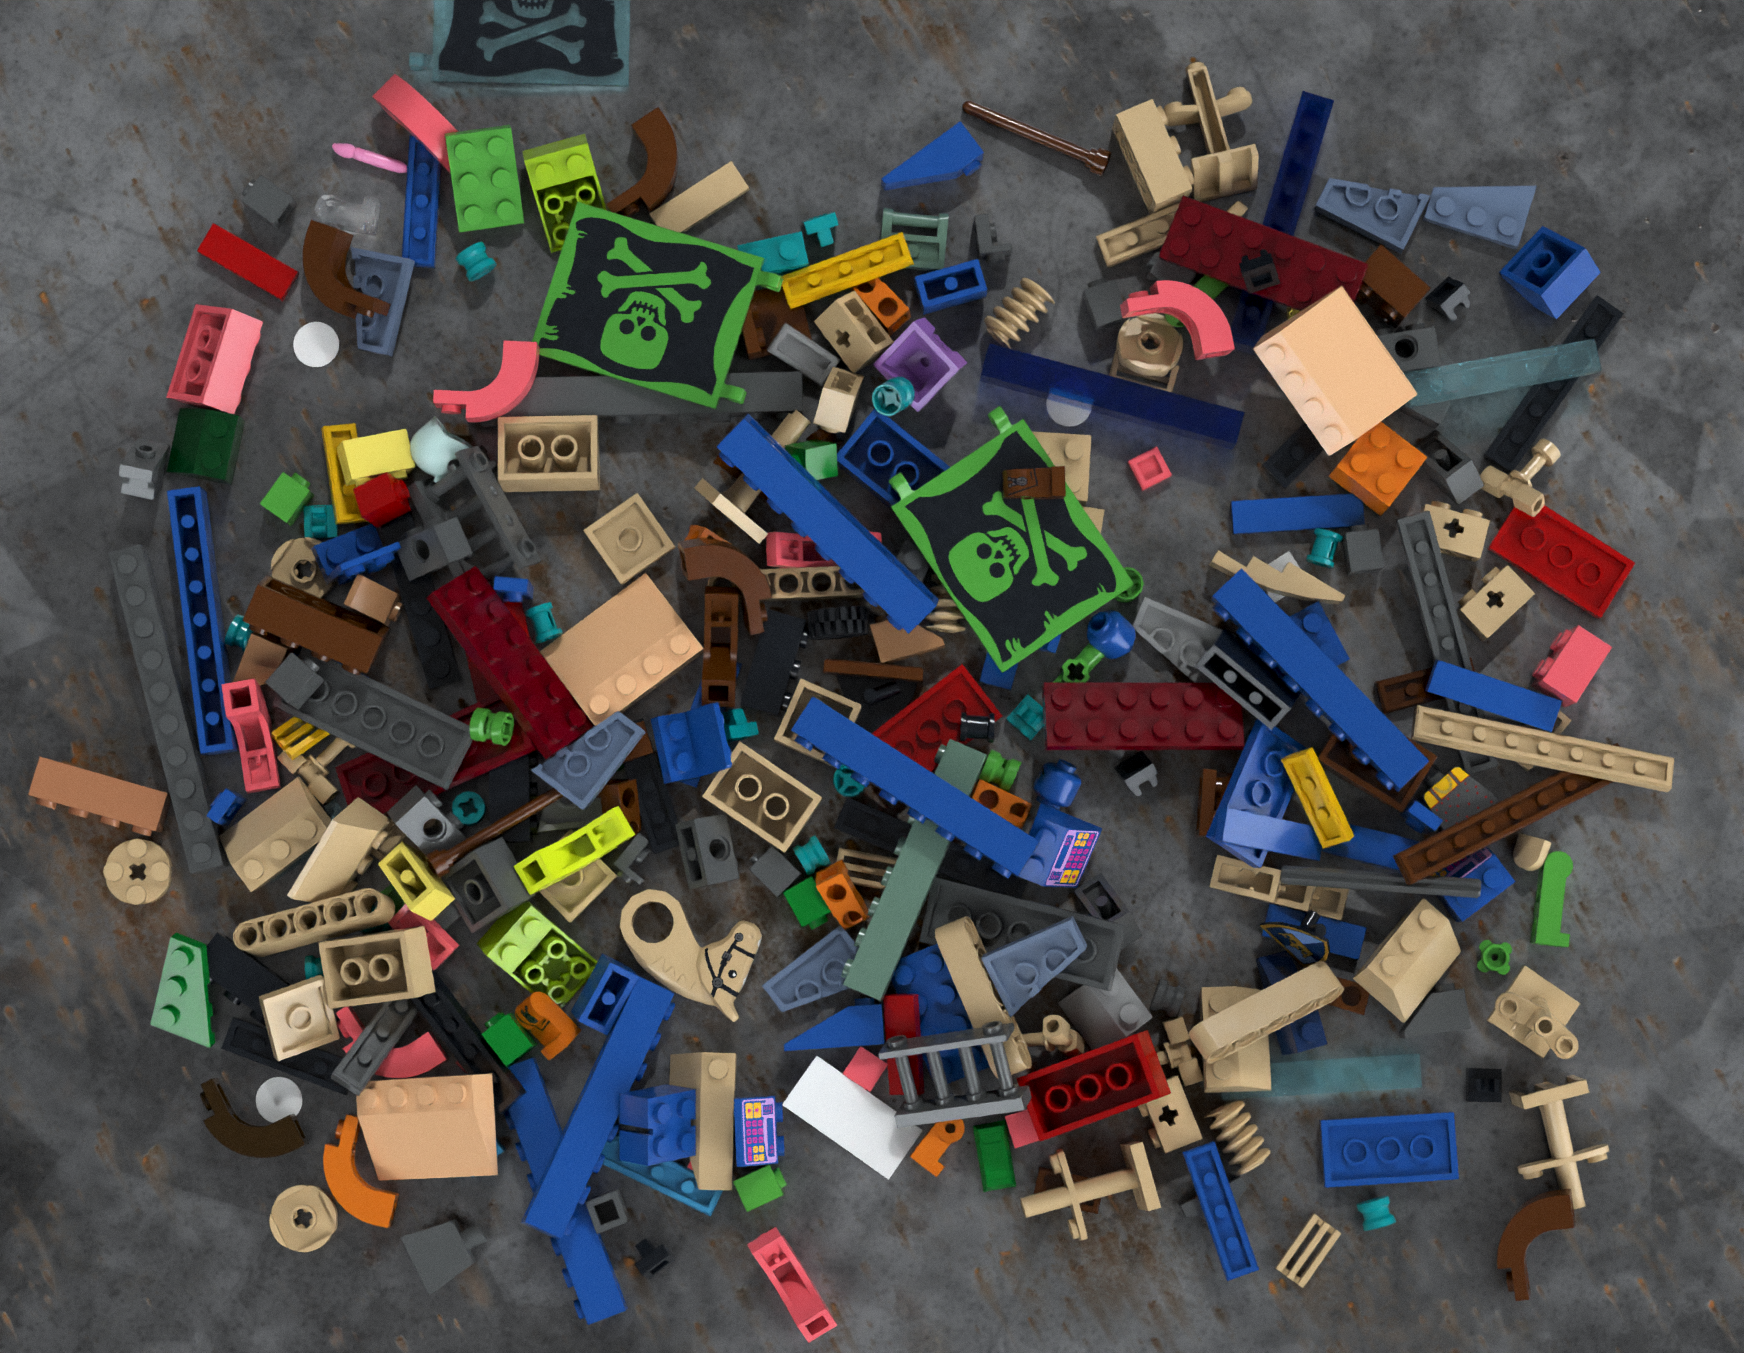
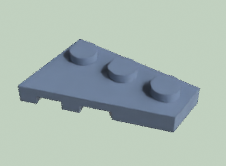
[1422,186,1537,250]
[531,711,646,811]
[762,925,859,1012]

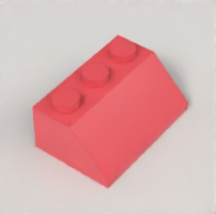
[166,304,263,414]

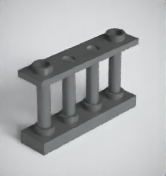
[407,446,541,589]
[878,1021,1032,1128]

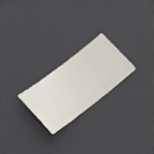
[782,1056,923,1180]

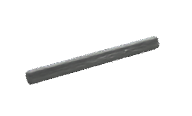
[1280,865,1481,898]

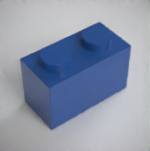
[914,259,987,315]
[571,953,639,1035]

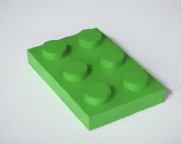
[445,125,524,232]

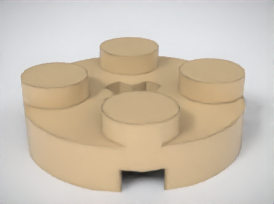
[1116,313,1183,377]
[271,537,336,599]
[103,838,172,905]
[269,1184,338,1252]

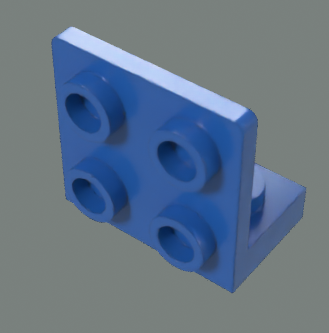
[311,524,401,586]
[650,702,732,784]

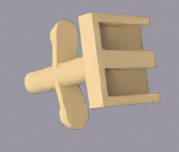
[1163,62,1259,202]
[694,410,811,544]
[1486,965,1580,1059]
[1509,1075,1609,1209]
[1020,1141,1161,1241]

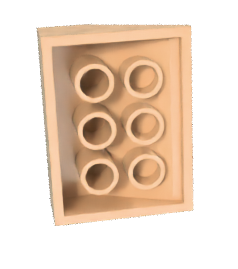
[1253,285,1417,456]
[540,573,704,726]
[356,1073,498,1181]

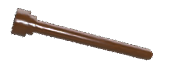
[962,101,1112,176]
[424,788,564,879]

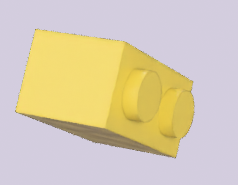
[337,429,416,487]
[378,842,455,921]

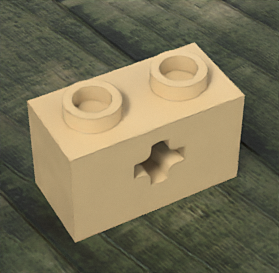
[814,290,894,373]
[813,367,864,433]
[1420,501,1490,562]
[1457,565,1535,641]
[1138,1075,1203,1153]

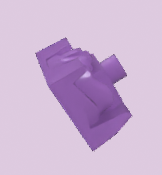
[873,317,967,412]

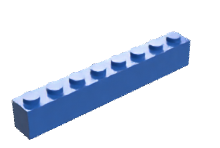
[717,414,939,634]
[167,486,239,756]
[1212,568,1429,792]
[791,697,1040,879]
[521,976,675,1239]
[504,1057,628,1325]

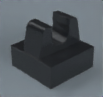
[1239,249,1281,294]
[1425,276,1471,320]
[1114,751,1158,796]
[1466,1068,1502,1102]
[635,1238,676,1280]

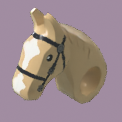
[620,889,762,1022]

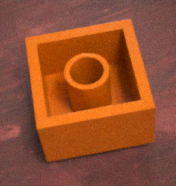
[1329,422,1427,516]

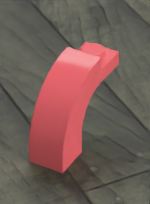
[372,74,458,174]
[1120,280,1235,360]
[433,340,539,423]
[766,531,882,568]
[221,678,281,794]
[336,1006,450,1078]
[747,1227,837,1343]

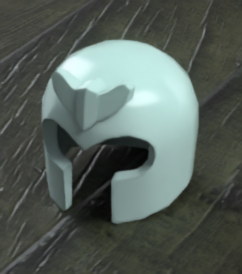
[410,416,473,483]

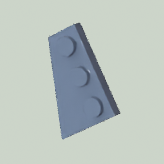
[1313,178,1431,254]
[351,247,415,357]
[981,916,1087,1018]

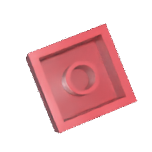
[1531,625,1612,708]

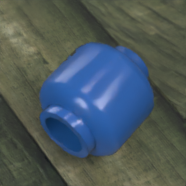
[1087,610,1136,659]
[1033,759,1082,810]

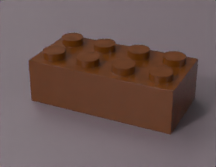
[243,575,390,675]

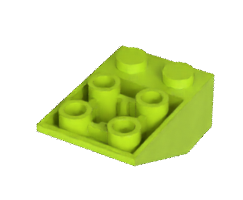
[522,134,607,253]
[476,900,598,1009]

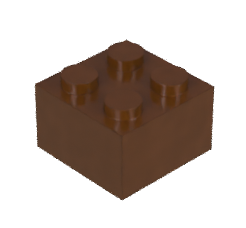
[1355,245,1431,329]

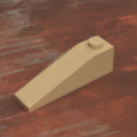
[669,1052,737,1191]

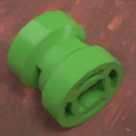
[1113,567,1144,603]
[469,707,514,746]
[978,749,1022,792]

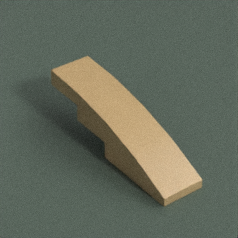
[1209,550,1346,604]
[1209,855,1350,921]

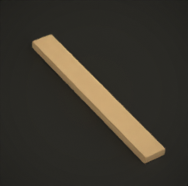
[1411,705,1674,792]

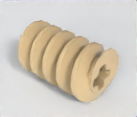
[984,278,1055,352]
[924,574,966,633]
[1204,1100,1270,1176]

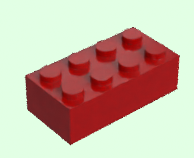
[1016,1030,1171,1142]

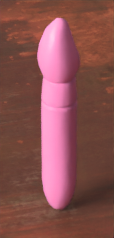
[332,143,407,173]

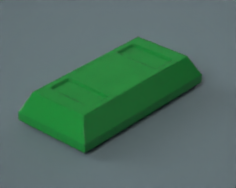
[973,1120,1016,1192]

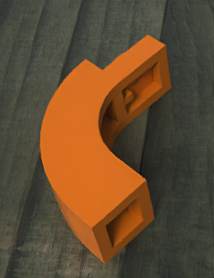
[323,1113,399,1228]

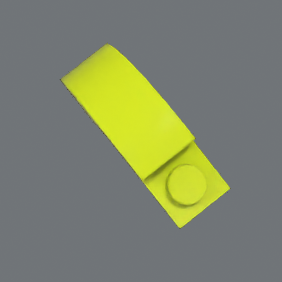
[513,806,635,895]

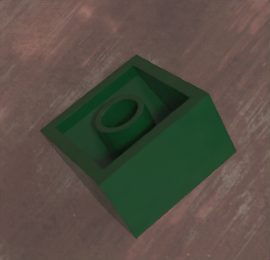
[166,408,245,485]

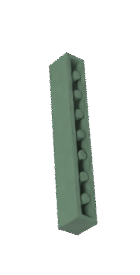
[841,739,987,1002]

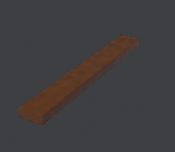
[1393,743,1620,886]

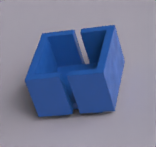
[619,1084,696,1166]

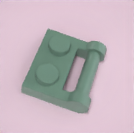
[881,208,949,271]

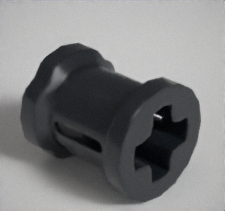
[960,712,995,743]

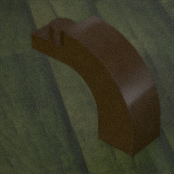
[200,1078,309,1158]

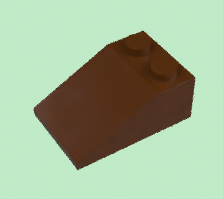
[1317,732,1438,813]

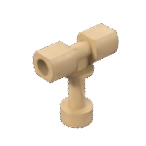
[1480,439,1561,517]
[277,737,356,806]
[1022,1015,1085,1059]
[1157,1016,1204,1086]

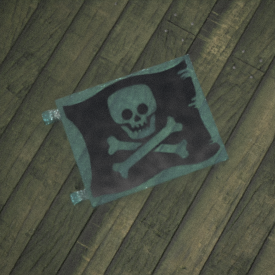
[409,0,630,87]

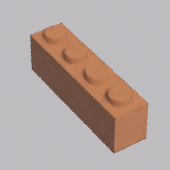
[28,757,171,837]

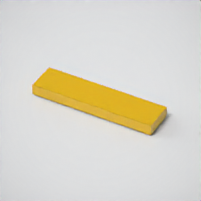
[781,232,914,309]

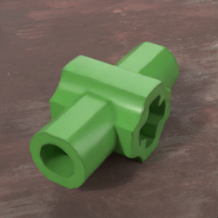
[1054,643,1104,682]

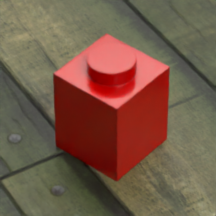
[353,472,411,527]

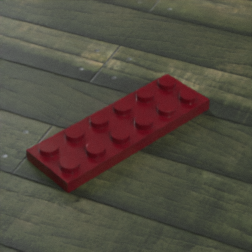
[1159,196,1369,311]
[427,566,594,760]
[1042,682,1245,750]
[335,694,537,817]

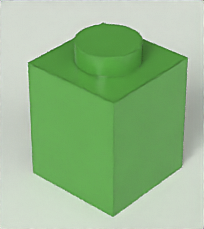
[260,472,314,526]
[733,1164,787,1212]

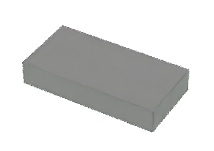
[767,322,840,387]

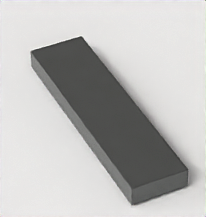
[331,998,420,1096]

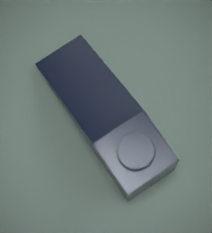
[1256,950,1327,1055]

